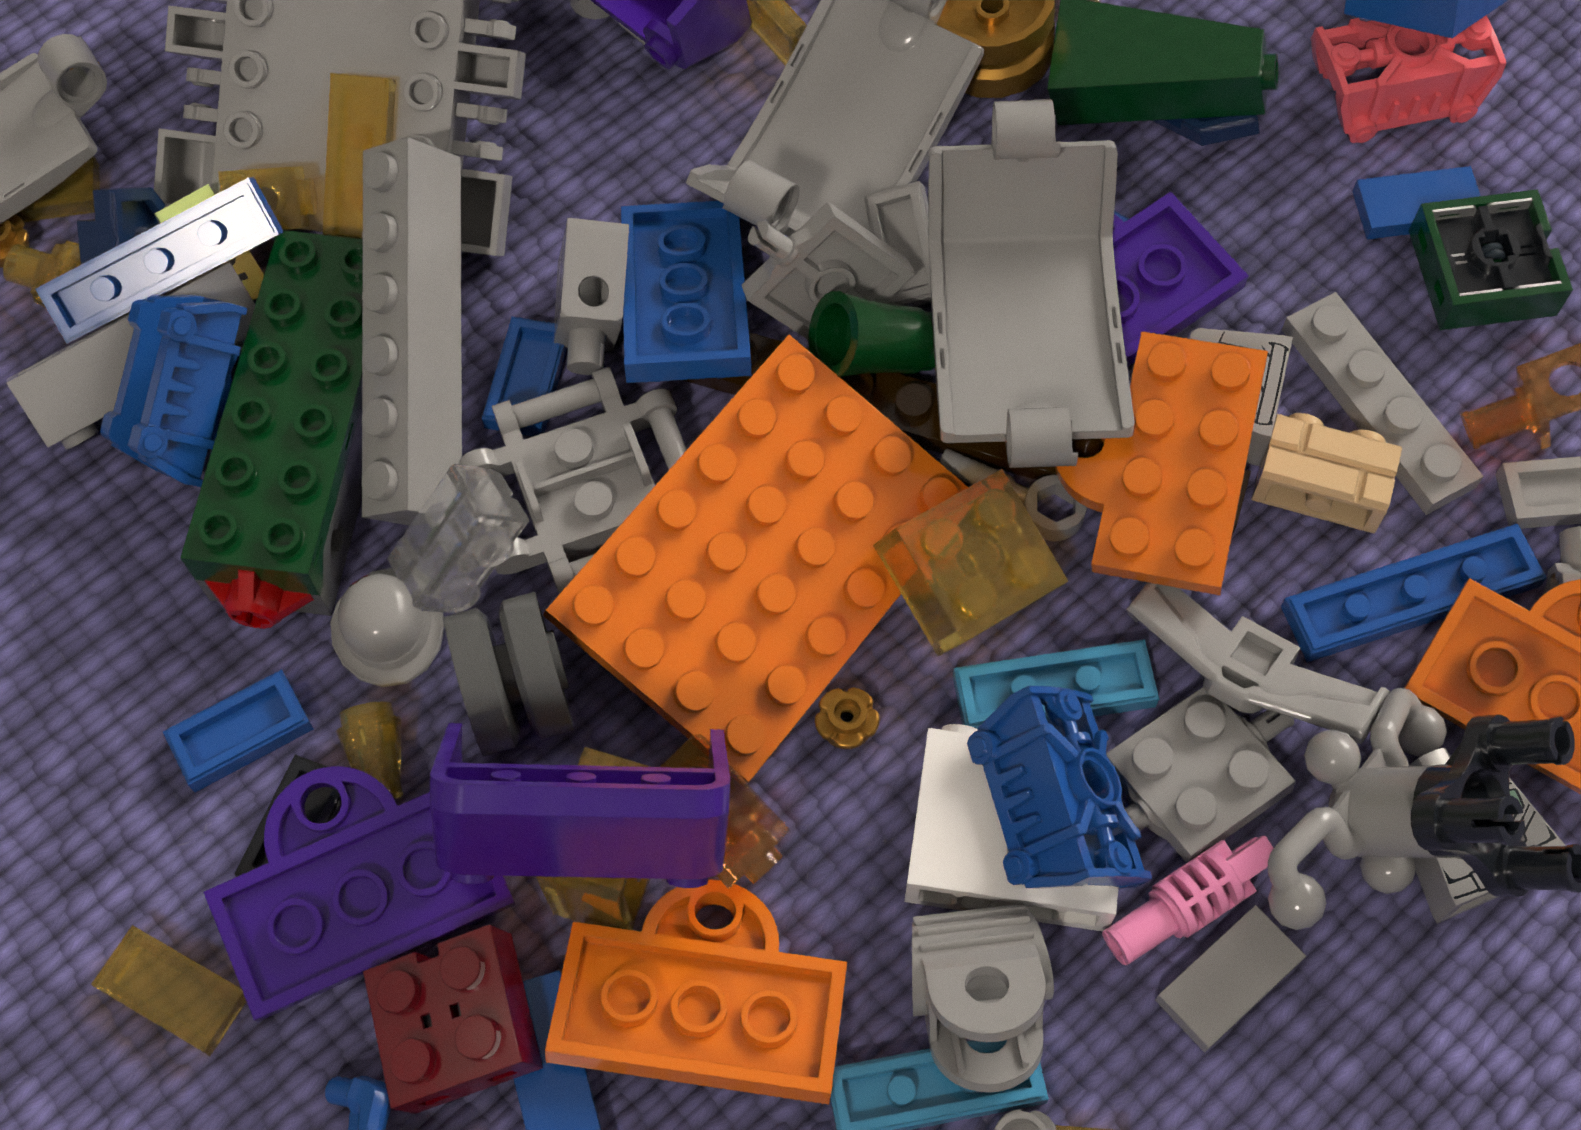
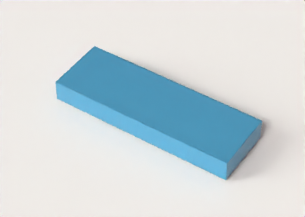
[952,639,1159,729]
[830,1040,1049,1130]

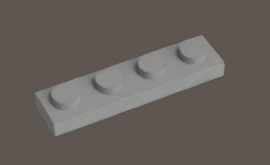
[1282,292,1484,515]

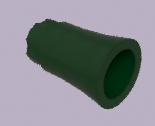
[808,291,935,377]

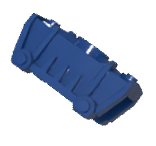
[100,294,247,487]
[967,686,1152,889]

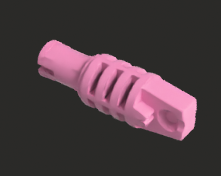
[1102,836,1274,965]

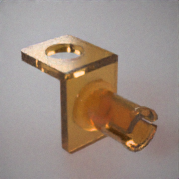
[1460,343,1581,450]

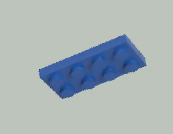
[621,201,752,383]

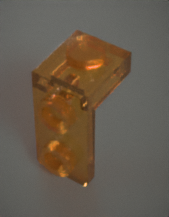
[660,734,790,889]

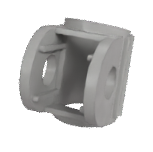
[912,903,1054,1092]

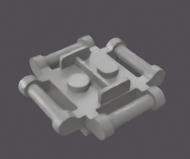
[460,367,687,594]

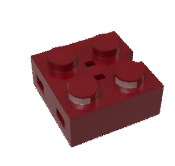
[363,924,543,1114]

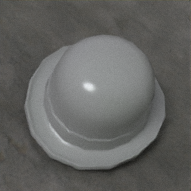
[330,567,445,687]

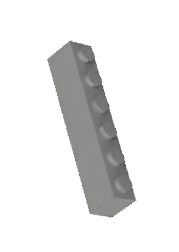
[362,137,462,527]

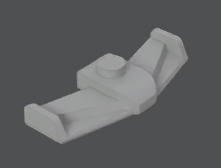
[1126,582,1390,745]

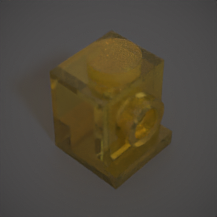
[218,166,317,229]

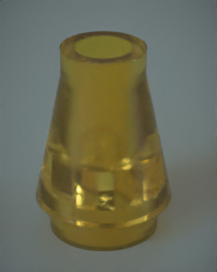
[336,701,403,799]

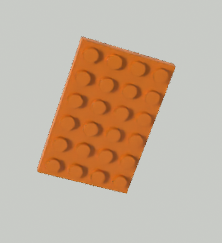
[543,334,979,786]

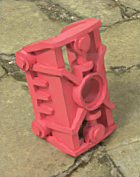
[1311,15,1507,143]

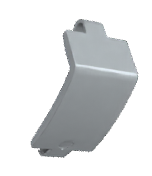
[686,0,984,236]
[0,34,107,223]
[928,99,1135,468]

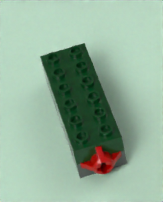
[180,230,363,629]

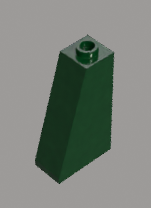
[1047,0,1279,125]

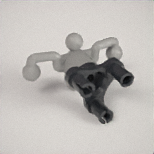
[1268,688,1581,930]

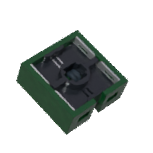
[1409,189,1573,331]

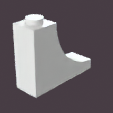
[905,724,1118,931]

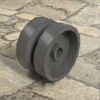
[444,592,574,756]

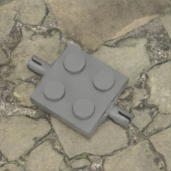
[741,202,915,340]
[1106,687,1296,863]

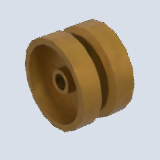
[936,0,1055,98]

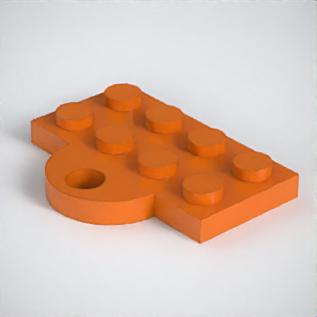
[1055,332,1268,596]
[1404,578,1581,794]
[545,879,847,1105]

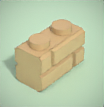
[1251,413,1402,534]

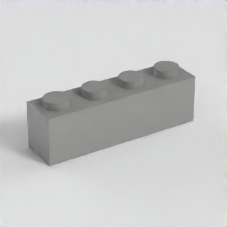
[6,262,255,449]

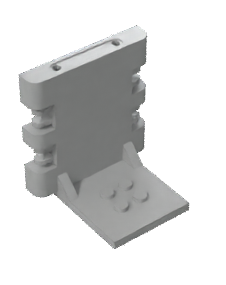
[154,0,526,256]

